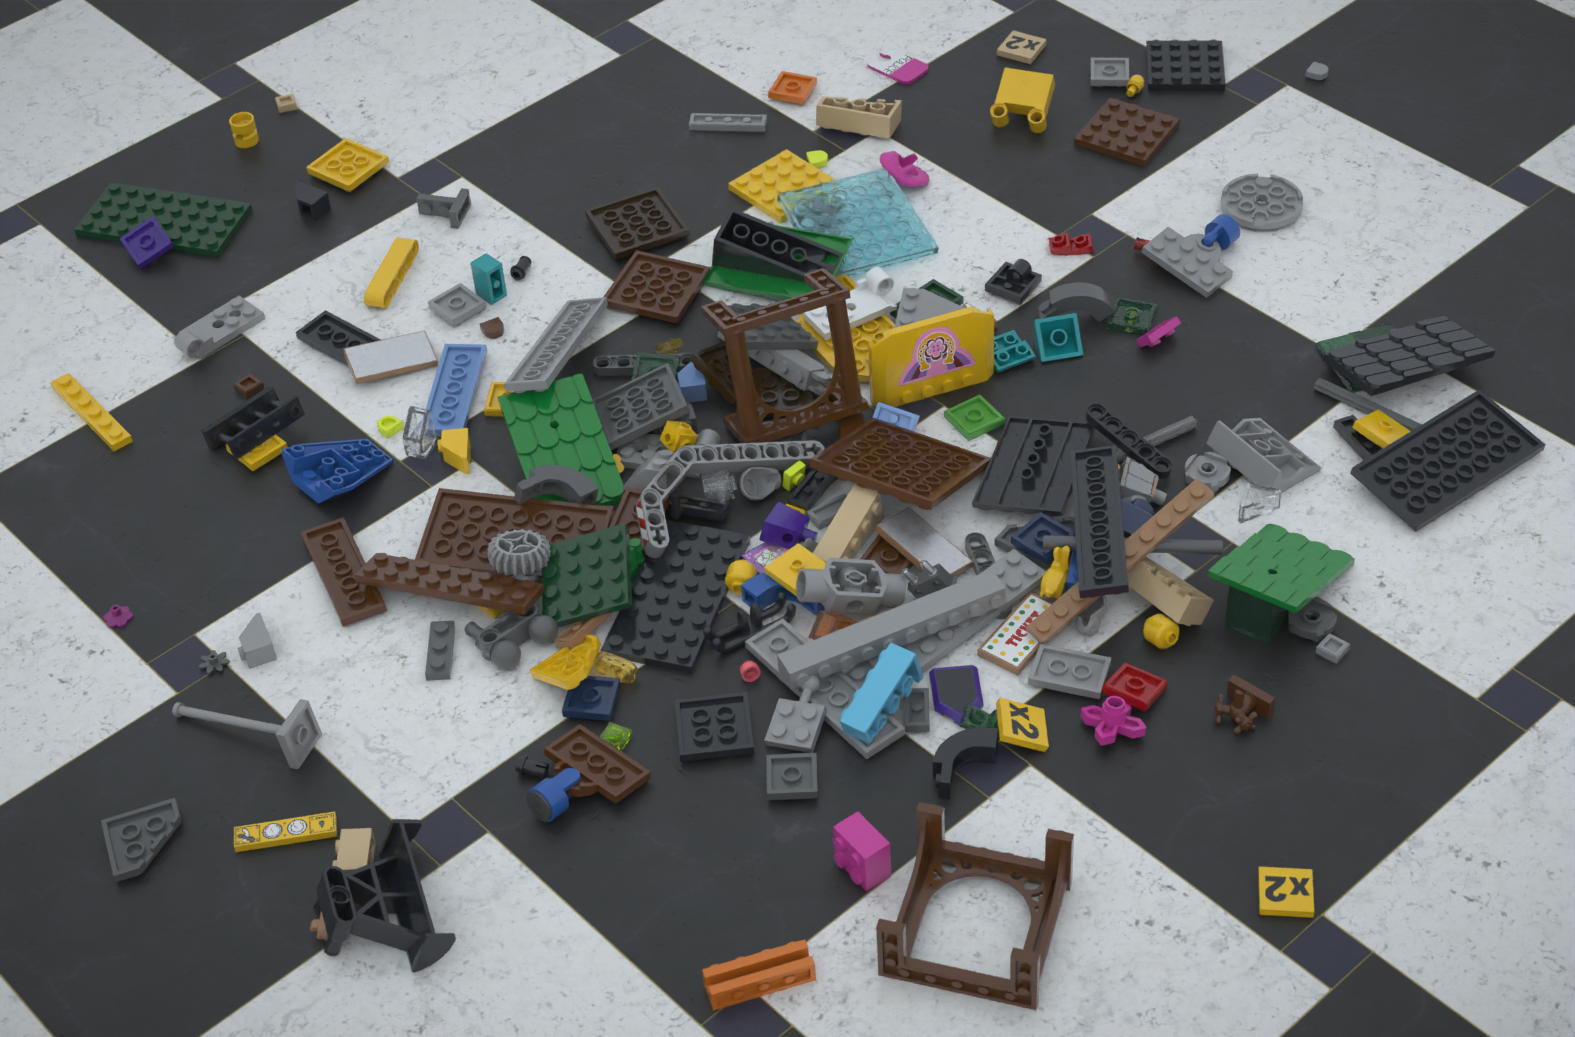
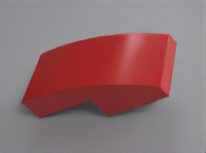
[1048,233,1094,256]

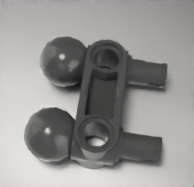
[464,604,558,670]

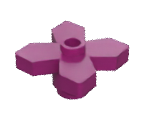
[1080,696,1146,745]

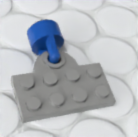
[1141,214,1240,298]

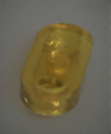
[593,651,639,683]

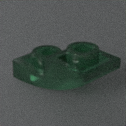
[960,703,1000,740]

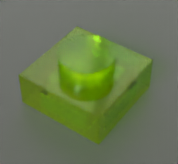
[600,722,632,751]

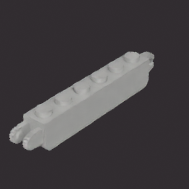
[711,323,830,395]

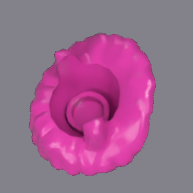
[880,151,930,187]

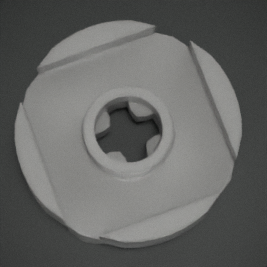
[1184,452,1231,492]

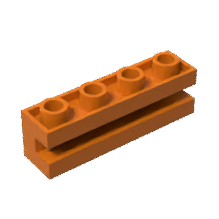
[702,939,816,1011]

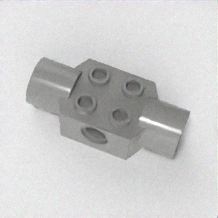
[796,558,906,615]

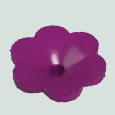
[103,605,133,628]

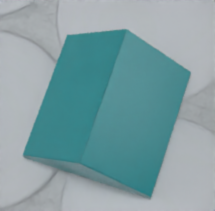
[1033,313,1083,362]

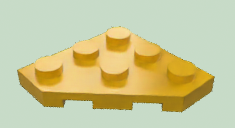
[529,634,601,690]

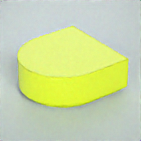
[806,150,828,168]
[377,416,404,439]

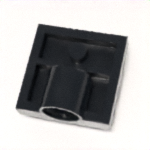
[985,259,1042,304]

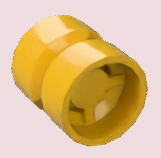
[229,112,259,148]

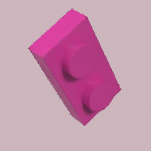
[1136,316,1181,347]

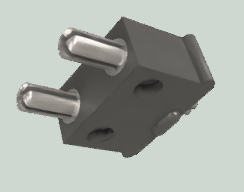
[901,560,957,599]

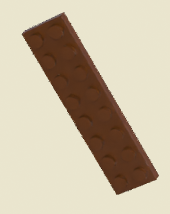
[354,553,545,615]

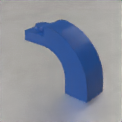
[741,572,825,617]

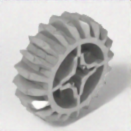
[488,529,550,577]

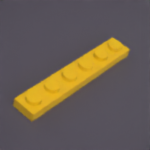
[50,373,133,451]

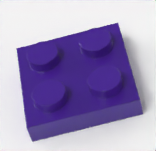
[120,216,175,269]

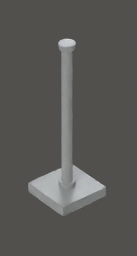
[172,699,322,769]

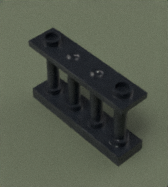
[201,386,305,460]

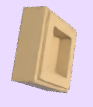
[275,94,298,113]

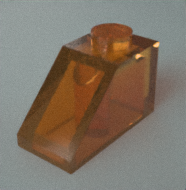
[809,611,858,640]

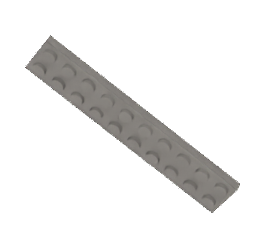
[504,297,608,393]
[845,549,1046,688]

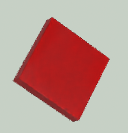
[1101,663,1169,712]

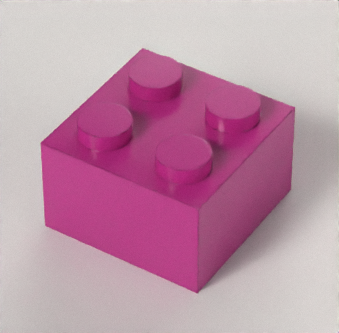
[833,811,891,891]

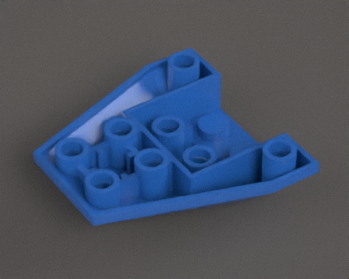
[281,439,393,504]

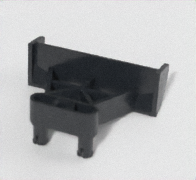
[313,819,456,972]

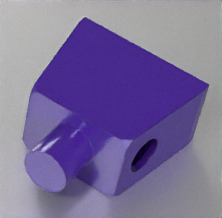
[759,502,818,549]

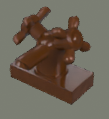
[1214,675,1275,735]

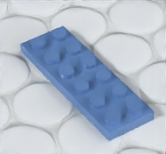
[420,344,487,436]

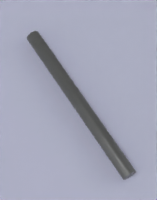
[1043,535,1223,555]

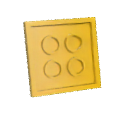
[306,138,389,192]

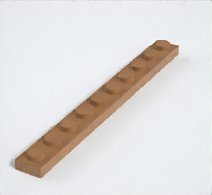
[1026,478,1214,644]

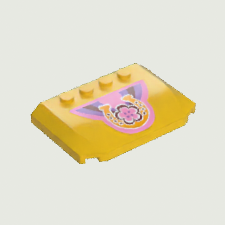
[868,307,994,407]

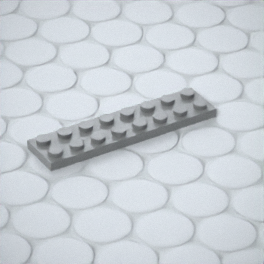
[745,618,905,759]

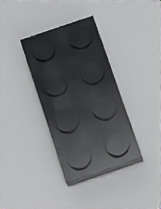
[296,310,381,366]

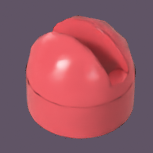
[740,661,761,682]

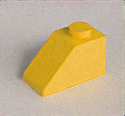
[438,428,471,474]

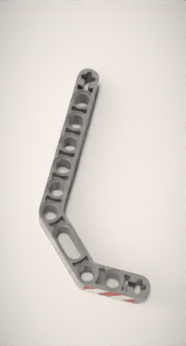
[636,440,824,558]

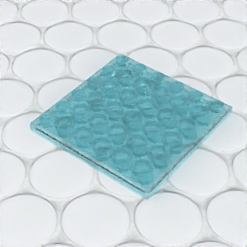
[777,168,939,277]

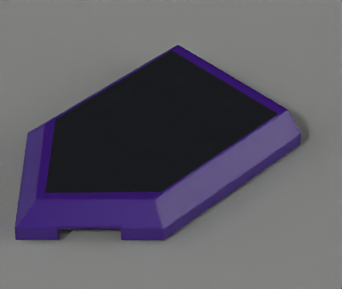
[929,665,984,727]

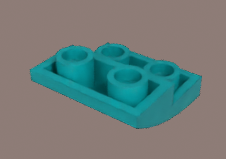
[994,330,1036,372]

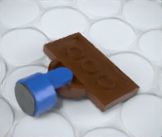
[527,724,651,822]

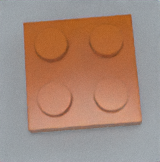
[768,71,817,105]

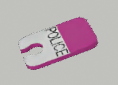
[868,48,929,84]

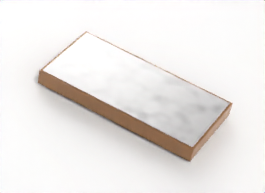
[343,330,438,384]
[875,507,973,577]

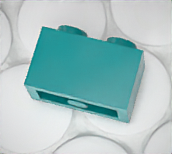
[470,253,507,305]

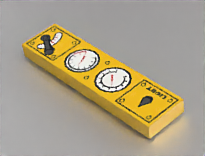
[234,812,337,852]

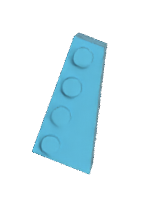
[840,643,924,744]

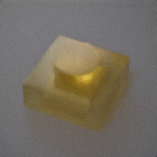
[654,338,684,354]

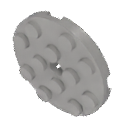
[1221,174,1303,230]

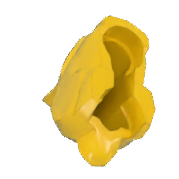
[1040,545,1070,599]

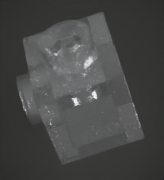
[701,469,737,502]

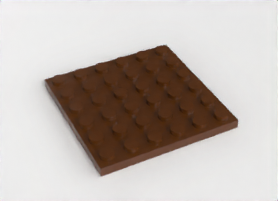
[809,418,991,510]

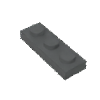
[425,621,456,681]

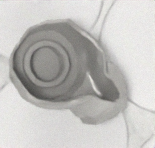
[739,467,781,501]
[1076,595,1108,636]

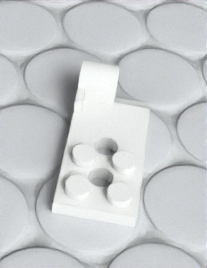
[803,267,897,340]

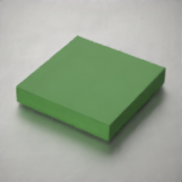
[944,395,1005,441]

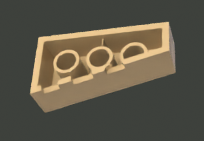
[816,96,902,139]
[813,484,885,563]

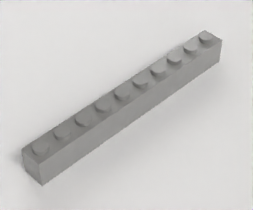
[777,570,1006,690]

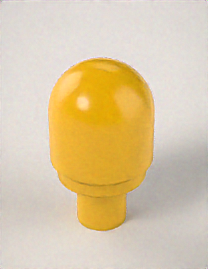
[1126,75,1144,97]

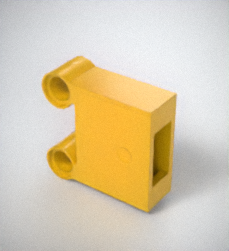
[990,68,1055,133]

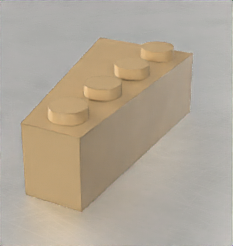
[1128,556,1214,626]

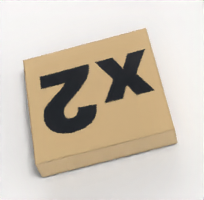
[997,31,1047,64]

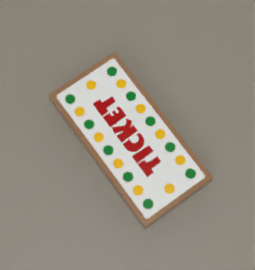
[977,592,1053,675]

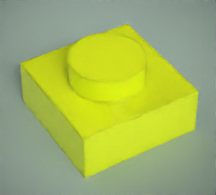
[783,460,806,491]

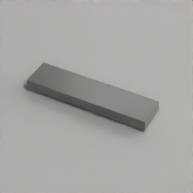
[689,113,767,132]

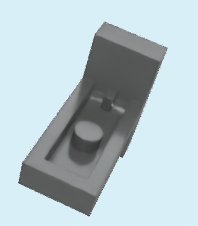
[416,188,471,229]

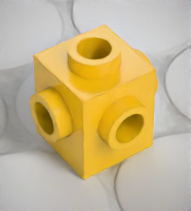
[659,421,698,453]

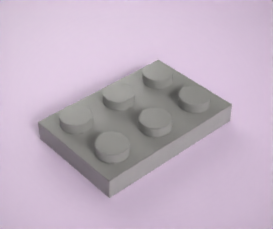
[1028,643,1111,699]

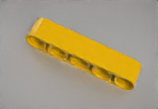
[364,237,419,308]

